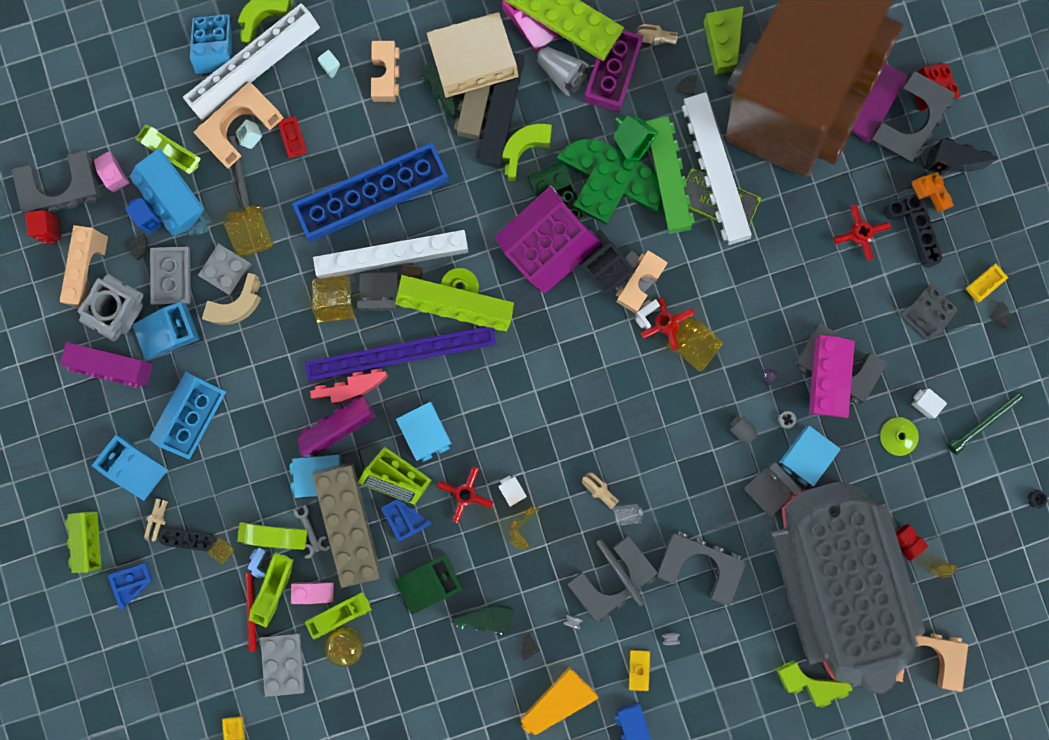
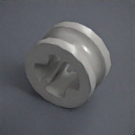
[778,411,796,429]
[564,614,583,629]
[662,633,680,645]

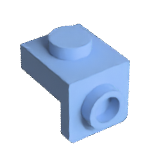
[248,547,269,579]

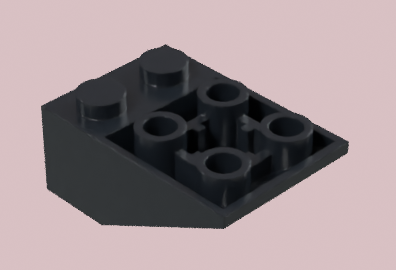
[924,138,998,175]

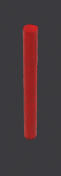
[245,572,256,652]

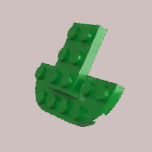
[556,139,661,225]

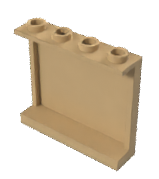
[427,12,519,97]

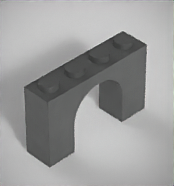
[872,70,955,162]
[11,150,102,215]
[794,323,888,404]
[655,531,747,606]
[567,535,658,622]

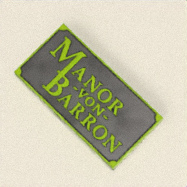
[684,168,761,225]

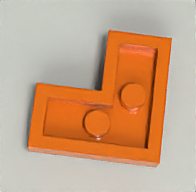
[911,172,954,213]

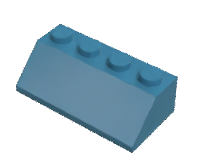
[129,148,204,236]
[149,371,226,460]

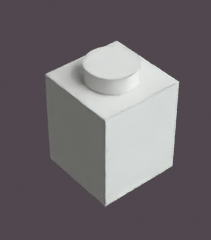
[912,389,947,419]
[498,475,527,506]

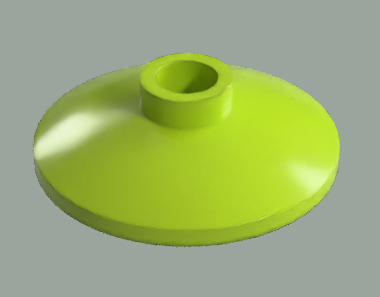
[441,268,479,294]
[880,417,919,456]

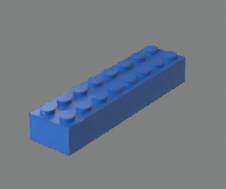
[292,142,449,242]

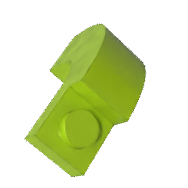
[238,0,293,47]
[502,124,552,182]
[237,522,307,549]
[305,592,372,639]

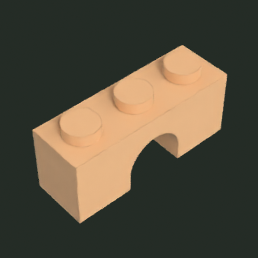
[371,41,400,102]
[616,251,668,314]

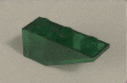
[420,60,456,119]
[451,605,513,636]

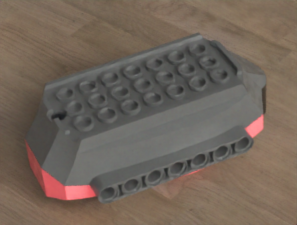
[770,482,925,694]

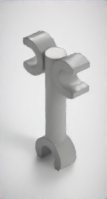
[294,506,331,558]

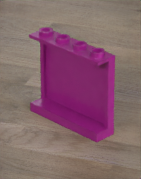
[852,64,907,144]

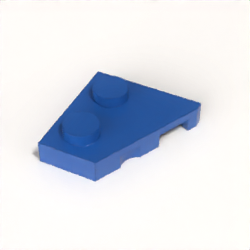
[380,499,431,542]
[107,562,153,610]

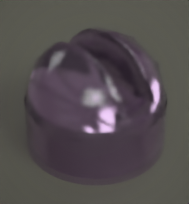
[762,369,779,385]

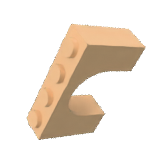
[194,81,283,168]
[60,225,108,308]
[896,633,968,692]

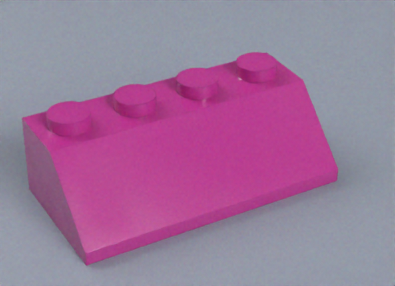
[809,335,855,418]

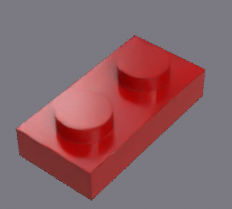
[278,116,308,159]

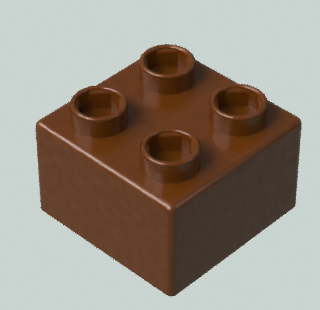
[725,0,904,177]

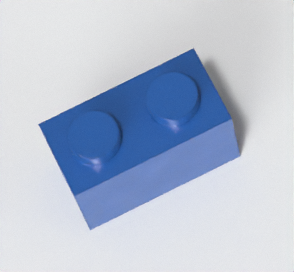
[125,197,163,234]
[615,702,651,740]

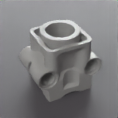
[77,274,143,341]

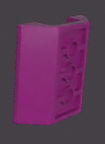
[495,185,602,294]

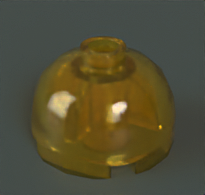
[324,627,364,667]

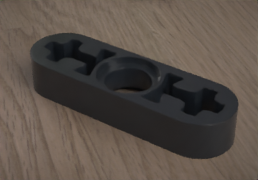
[159,528,217,551]

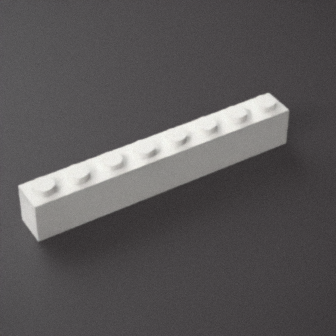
[183,4,320,121]
[682,92,751,245]
[313,230,469,279]

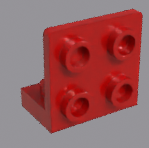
[907,63,960,112]

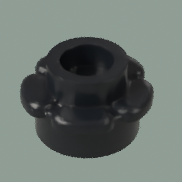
[1028,489,1047,509]

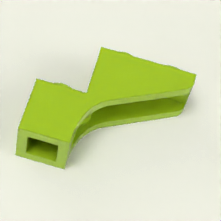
[135,124,200,174]
[249,552,293,628]
[775,660,853,707]

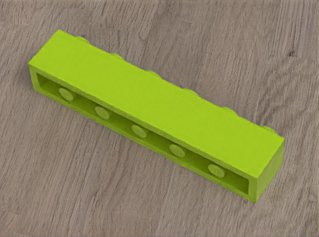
[395,275,514,332]

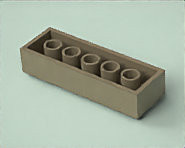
[312,462,381,588]

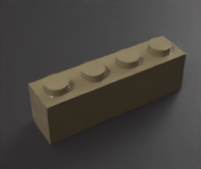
[454,85,492,140]

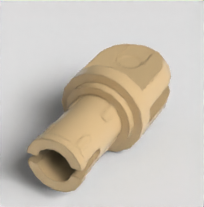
[636,24,678,45]
[582,473,619,509]
[144,499,168,542]

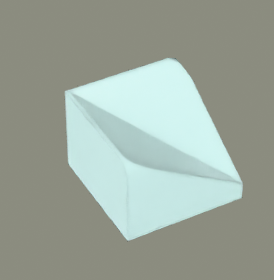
[318,50,340,78]
[235,119,262,149]

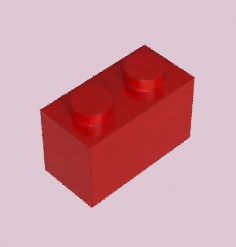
[25,210,61,245]

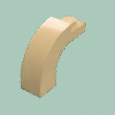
[202,273,261,325]

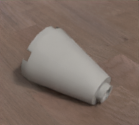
[537,47,590,96]

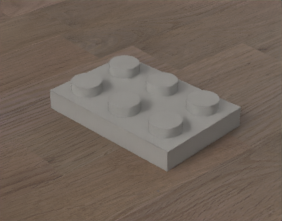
[150,247,191,305]
[260,633,305,697]

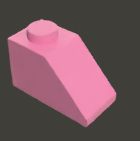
[94,151,130,193]
[291,582,334,604]

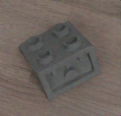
[357,273,398,312]
[901,284,958,341]
[744,462,802,516]

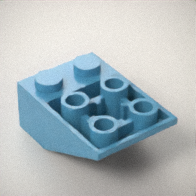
[190,14,234,74]
[133,301,200,360]
[92,435,168,501]

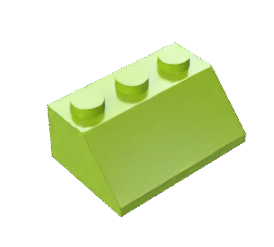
[66,512,102,573]

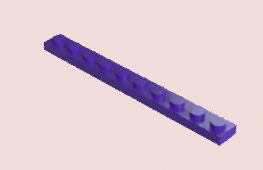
[305,327,497,382]

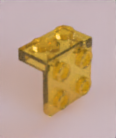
[224,205,273,257]
[312,275,355,323]
[666,317,723,372]
[508,506,540,551]

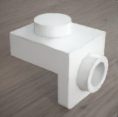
[635,299,660,329]

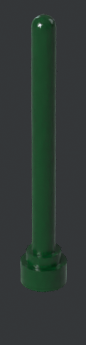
[947,393,1024,456]

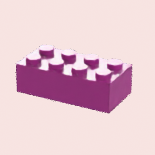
[584,30,644,113]
[60,342,153,388]

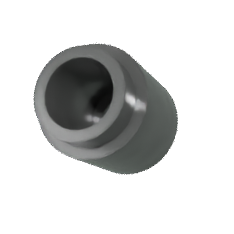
[729,416,758,445]

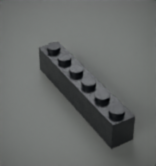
[476,52,525,168]

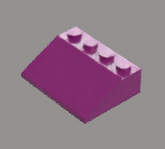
[297,396,378,457]

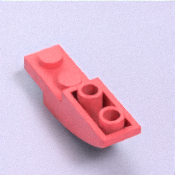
[310,369,388,404]

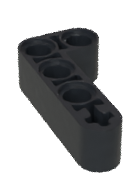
[884,194,942,268]

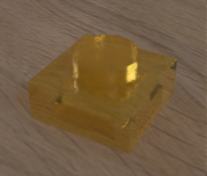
[207,537,236,565]
[931,563,957,578]

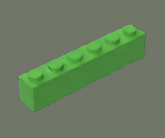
[646,116,694,234]

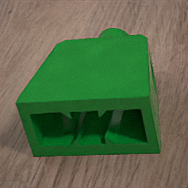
[614,115,659,161]

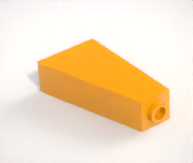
[521,667,598,735]

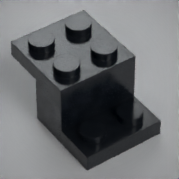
[579,229,636,296]

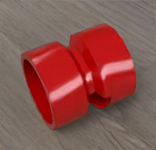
[895,523,928,561]

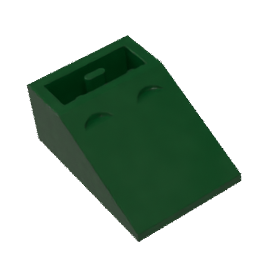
[527,162,586,220]
[394,554,463,615]

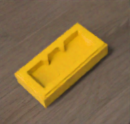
[965,263,1008,303]
[629,650,650,691]
[222,716,245,740]

